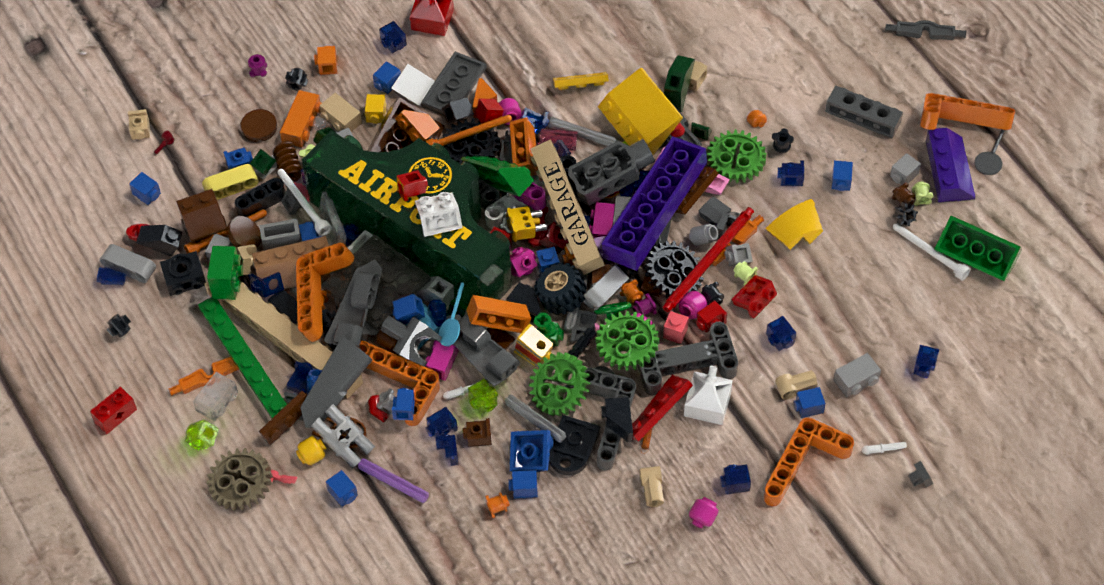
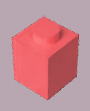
[663,311,689,344]

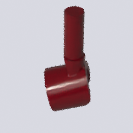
[154,130,175,155]

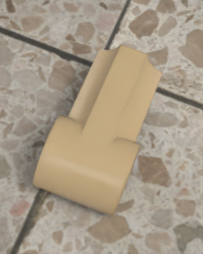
[775,370,818,400]
[639,466,664,507]

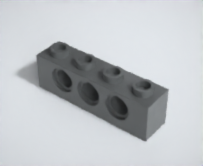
[825,86,903,139]

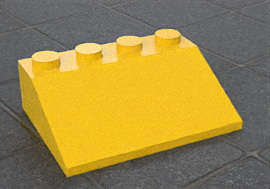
[598,68,683,155]

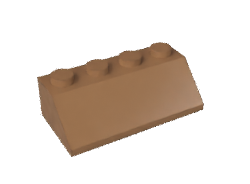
[252,236,331,297]

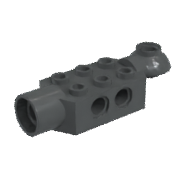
[549,139,655,211]

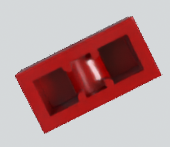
[90,386,137,434]

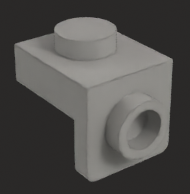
[725,243,753,266]

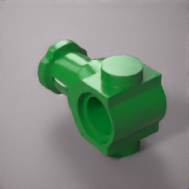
[534,312,564,347]

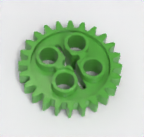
[706,129,767,183]
[595,311,659,371]
[529,352,590,417]

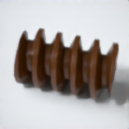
[273,141,302,182]

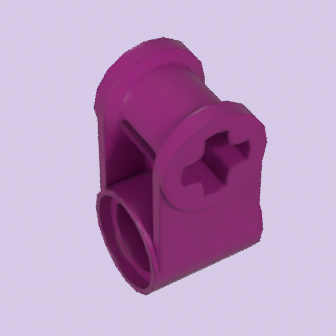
[512,182,547,211]

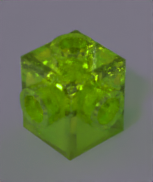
[468,379,499,415]
[184,419,219,451]

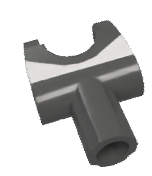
[381,316,442,367]

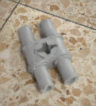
[311,404,375,468]

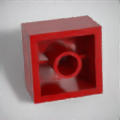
[410,0,454,36]

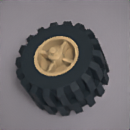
[534,262,587,315]

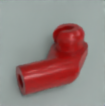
[368,395,389,423]

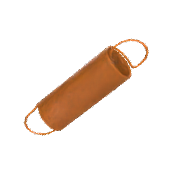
[641,427,653,454]

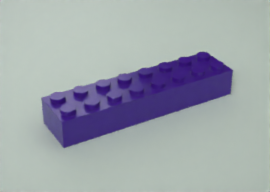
[601,137,707,271]

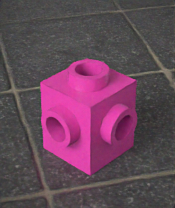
[504,247,538,277]

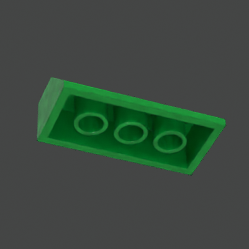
[461,156,534,197]
[934,215,1022,282]

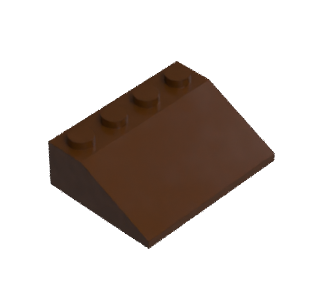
[363,97,445,177]

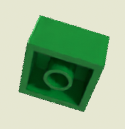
[207,246,243,300]

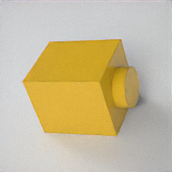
[365,94,386,124]

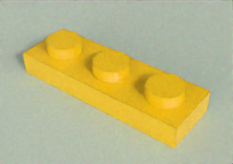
[553,72,609,90]

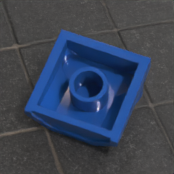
[510,430,554,472]

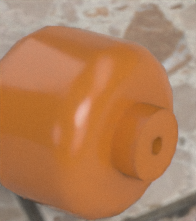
[747,110,767,128]

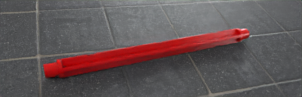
[662,207,754,313]

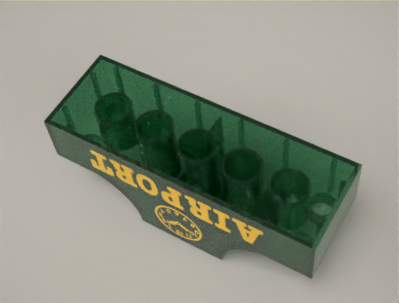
[302,130,512,306]

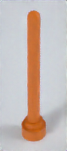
[426,115,512,151]
[184,210,267,254]

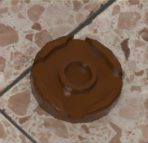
[240,109,277,142]
[227,216,262,248]

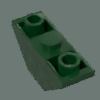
[664,55,695,112]

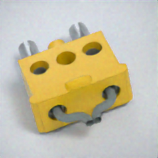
[500,206,547,242]

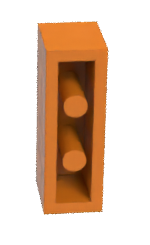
[280,90,322,148]
[510,117,538,176]
[466,295,531,333]

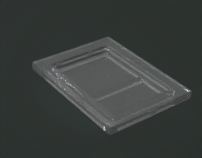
[318,191,346,246]

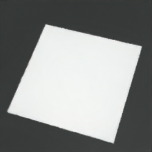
[392,64,435,106]

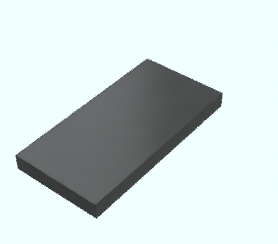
[421,51,487,116]

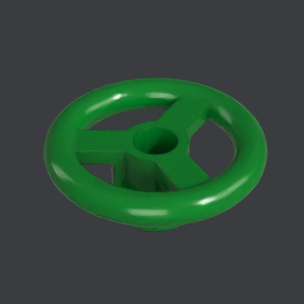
[594,302,632,321]

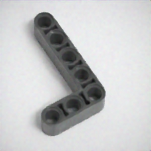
[585,368,636,471]

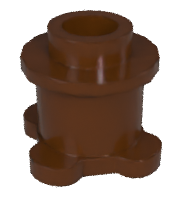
[891,182,915,206]

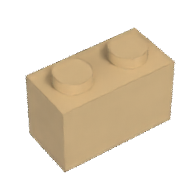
[320,92,362,132]

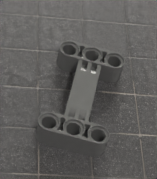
[637,322,738,395]

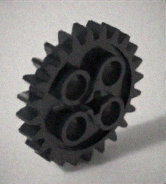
[441,118,500,170]
[644,241,704,298]

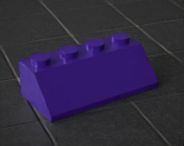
[925,127,976,202]

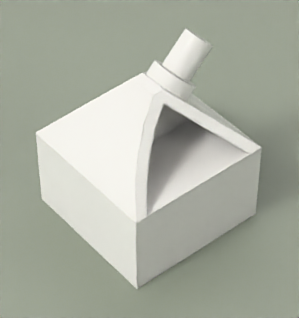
[684,366,733,425]

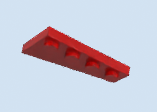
[632,374,693,441]

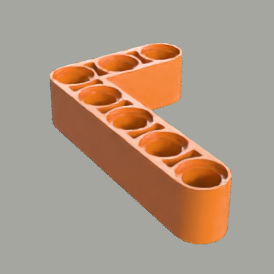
[920,93,1015,130]
[296,243,354,342]
[359,341,440,426]
[764,418,854,506]

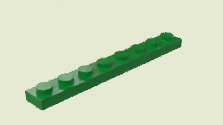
[198,297,287,419]

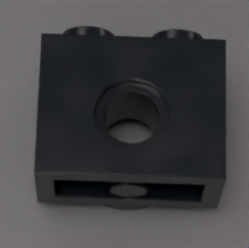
[160,251,206,296]

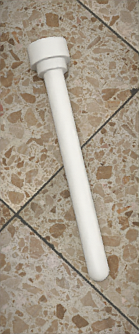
[277,169,332,236]
[893,223,971,281]

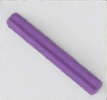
[358,458,429,503]

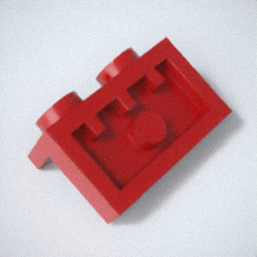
[731,275,777,319]

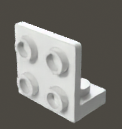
[415,192,462,237]

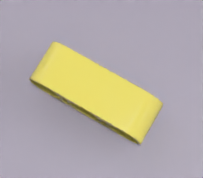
[202,164,259,200]

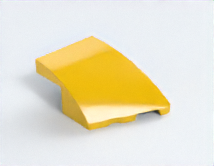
[765,199,823,250]

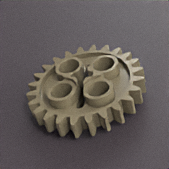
[207,448,273,511]

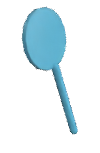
[439,282,464,346]

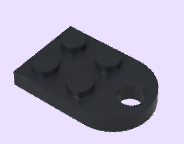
[549,415,601,475]

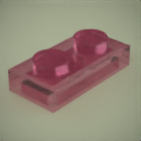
[539,129,578,151]

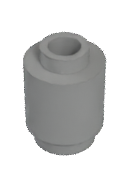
[689,224,718,246]

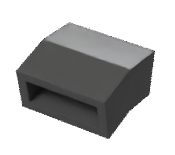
[698,196,731,227]

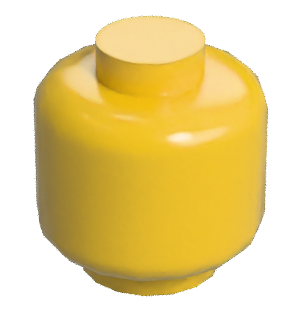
[296,436,327,466]

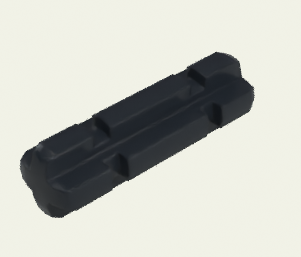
[568,328,597,358]

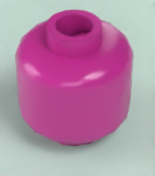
[499,98,521,125]
[679,291,707,319]
[688,497,719,529]

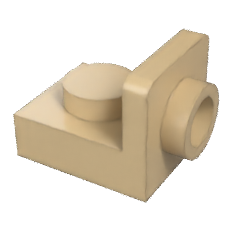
[237,245,256,275]

